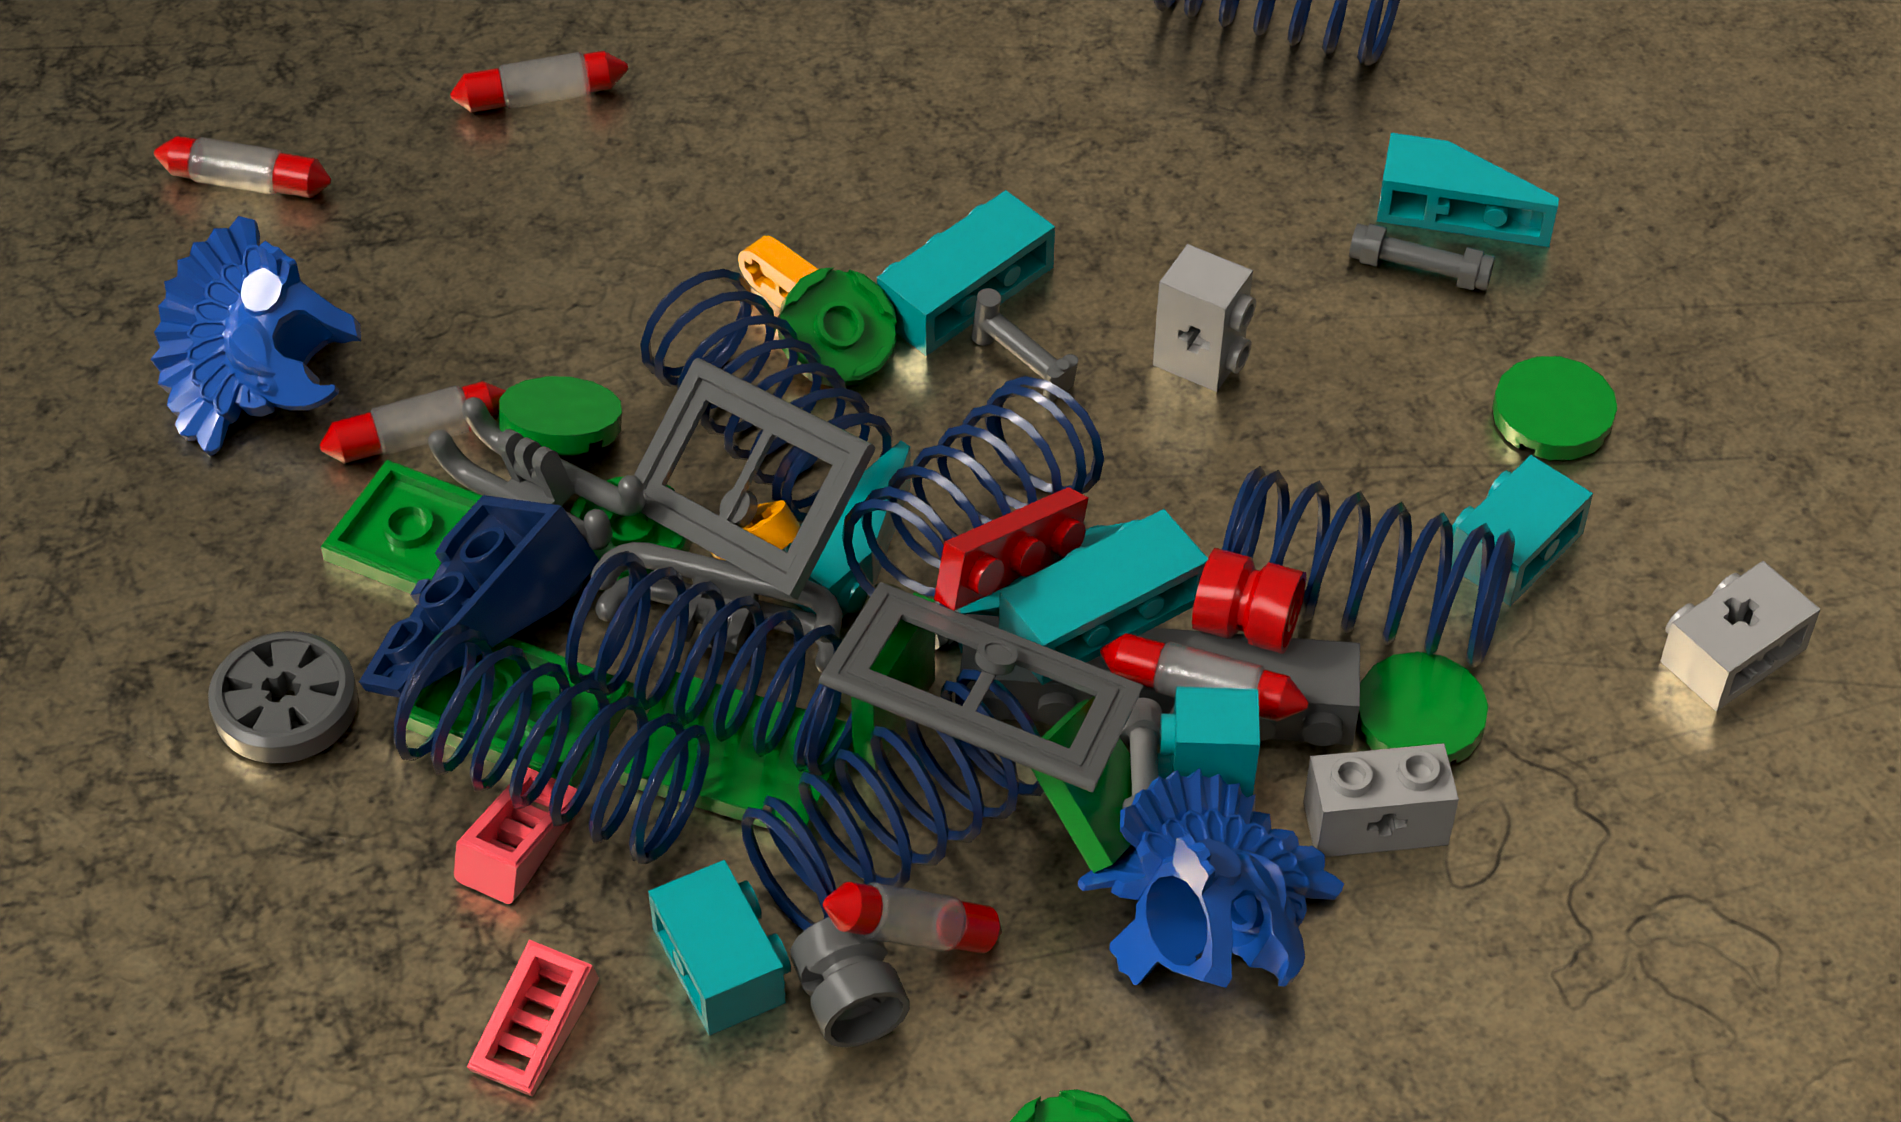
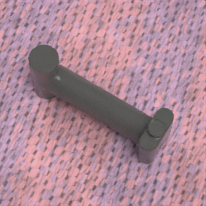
[971,288,1078,401]

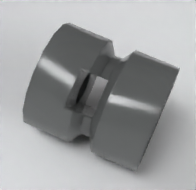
[790,917,910,1048]

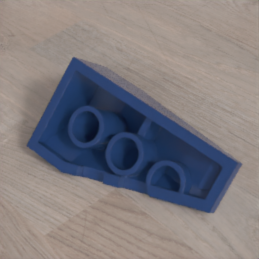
[359,495,599,698]

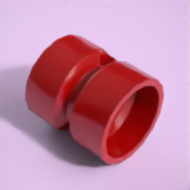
[1192,548,1307,654]

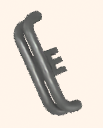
[428,397,647,551]
[591,542,843,673]

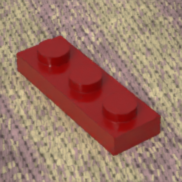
[934,487,1089,611]

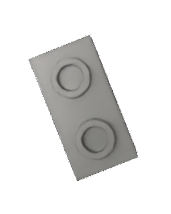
[1153,244,1256,392]
[1660,561,1821,711]
[1303,743,1459,857]

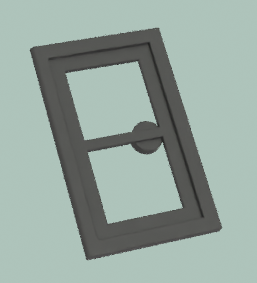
[634,358,875,600]
[819,582,1143,793]

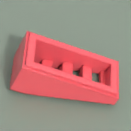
[454,767,578,904]
[467,939,599,1097]

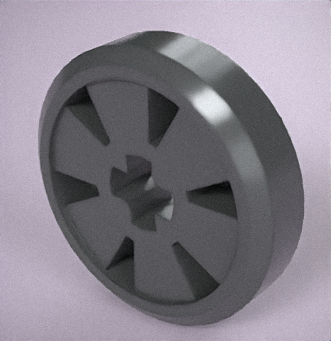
[208,631,358,763]

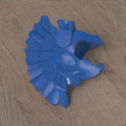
[151,216,361,456]
[1077,768,1344,988]

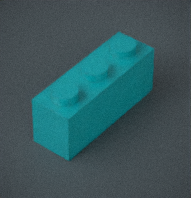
[877,190,1055,356]
[999,509,1208,685]

